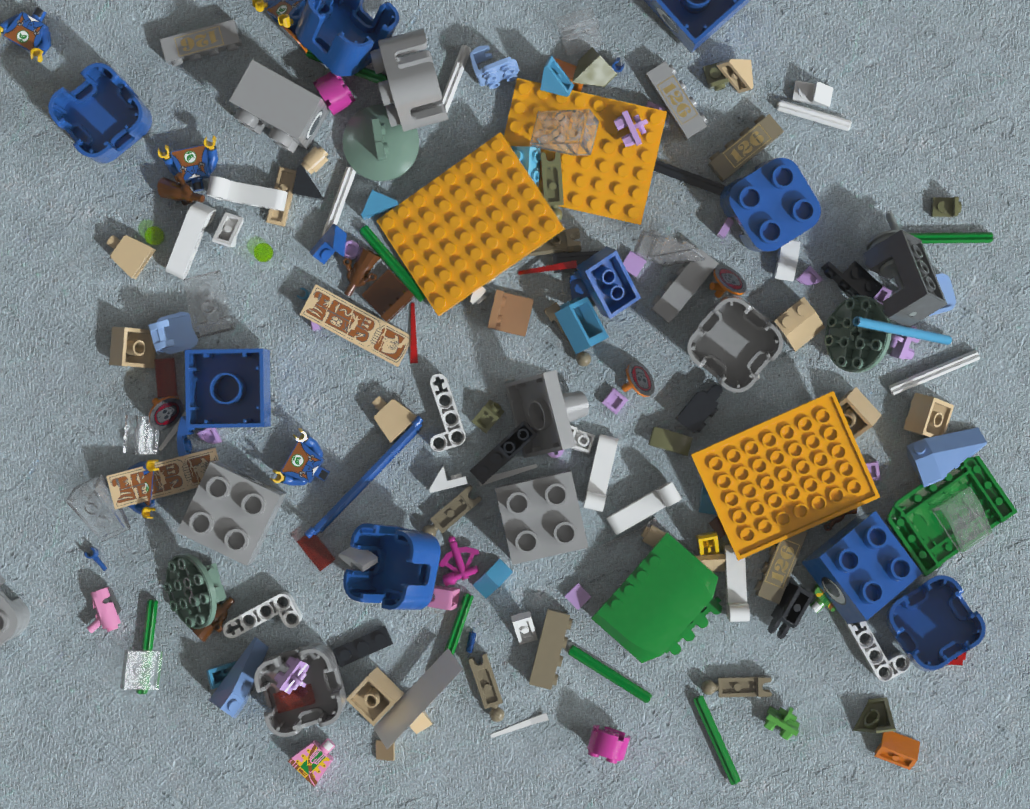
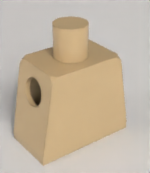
[106,235,156,279]
[372,396,417,443]

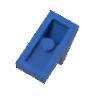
[309,223,347,264]

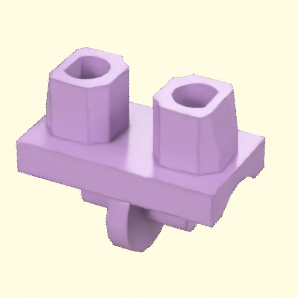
[614,111,648,147]
[890,325,920,360]
[274,657,311,695]

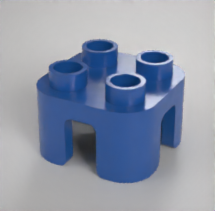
[295,0,399,76]
[48,63,152,163]
[720,158,821,252]
[343,523,441,610]
[886,575,986,672]

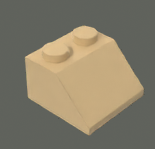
[771,297,825,352]
[109,327,156,368]
[838,387,882,439]
[904,392,954,438]
[346,667,405,726]

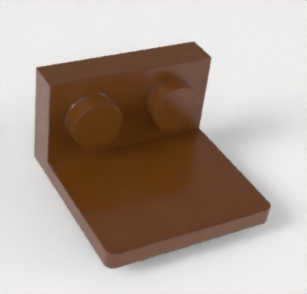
[362,270,415,323]

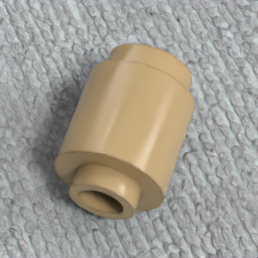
[301,146,329,175]
[641,525,666,548]

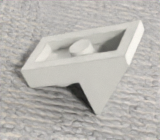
[792,81,833,107]
[212,212,244,247]
[429,466,468,493]
[511,611,538,645]

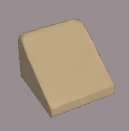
[376,740,395,761]

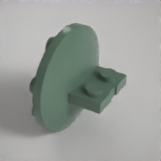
[343,104,420,182]
[824,295,892,373]
[164,553,227,629]

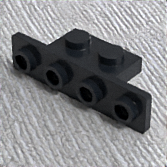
[821,261,883,298]

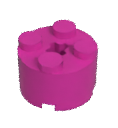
[313,71,356,116]
[587,725,630,764]

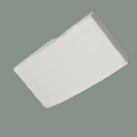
[774,240,800,281]
[470,278,496,305]
[570,425,595,454]
[339,547,378,572]

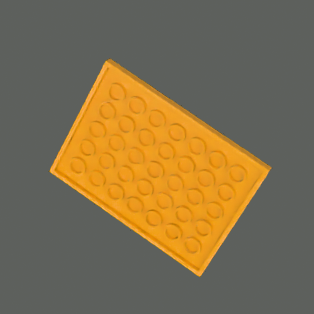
[504,78,667,225]
[376,132,565,316]
[690,391,880,560]

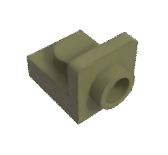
[703,61,729,91]
[931,196,962,218]
[471,400,504,433]

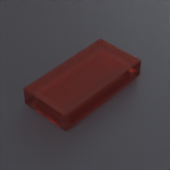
[154,358,178,397]
[297,535,336,571]
[273,683,316,713]

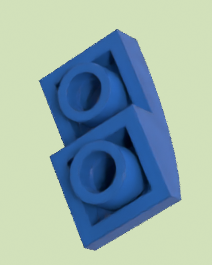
[177,416,195,457]

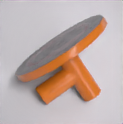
[279,25,308,53]
[709,265,747,298]
[622,361,655,397]
[148,396,183,430]

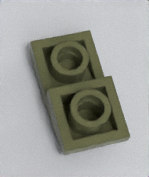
[648,427,693,456]

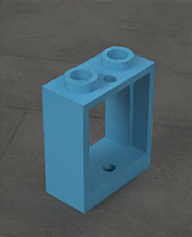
[554,297,609,354]

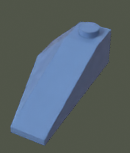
[907,427,987,487]
[209,637,269,719]

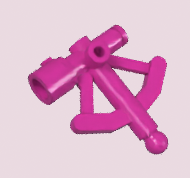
[439,536,479,586]

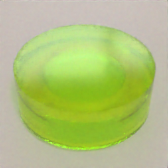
[145,226,165,246]
[254,243,274,263]

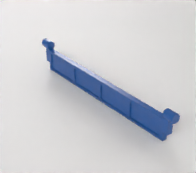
[304,415,424,538]

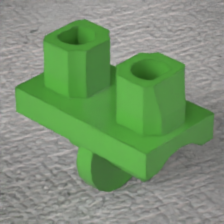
[764,706,800,740]

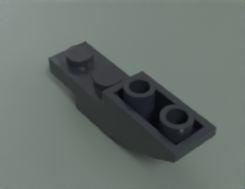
[470,420,537,485]

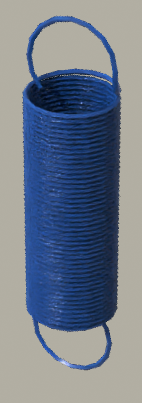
[465,627,476,658]

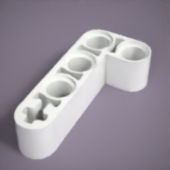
[206,176,288,211]
[165,202,216,280]
[430,374,466,452]
[583,434,618,512]
[606,481,682,535]
[724,545,750,622]
[223,592,302,638]
[844,620,910,681]

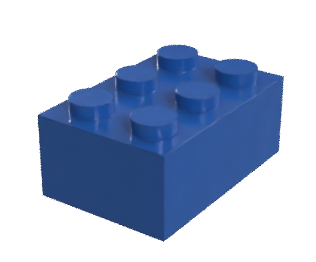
[576,246,641,319]

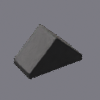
[292,165,324,201]

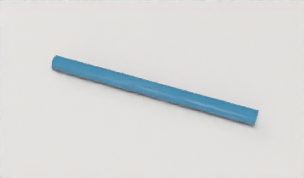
[853,316,952,345]

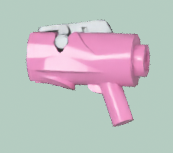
[87,587,122,633]

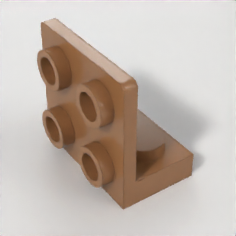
[488,290,534,336]

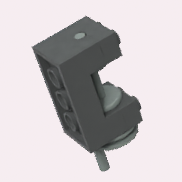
[864,212,947,327]

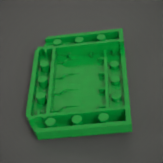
[885,456,1017,577]
[591,532,718,663]

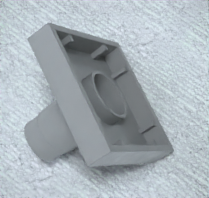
[505,370,589,458]

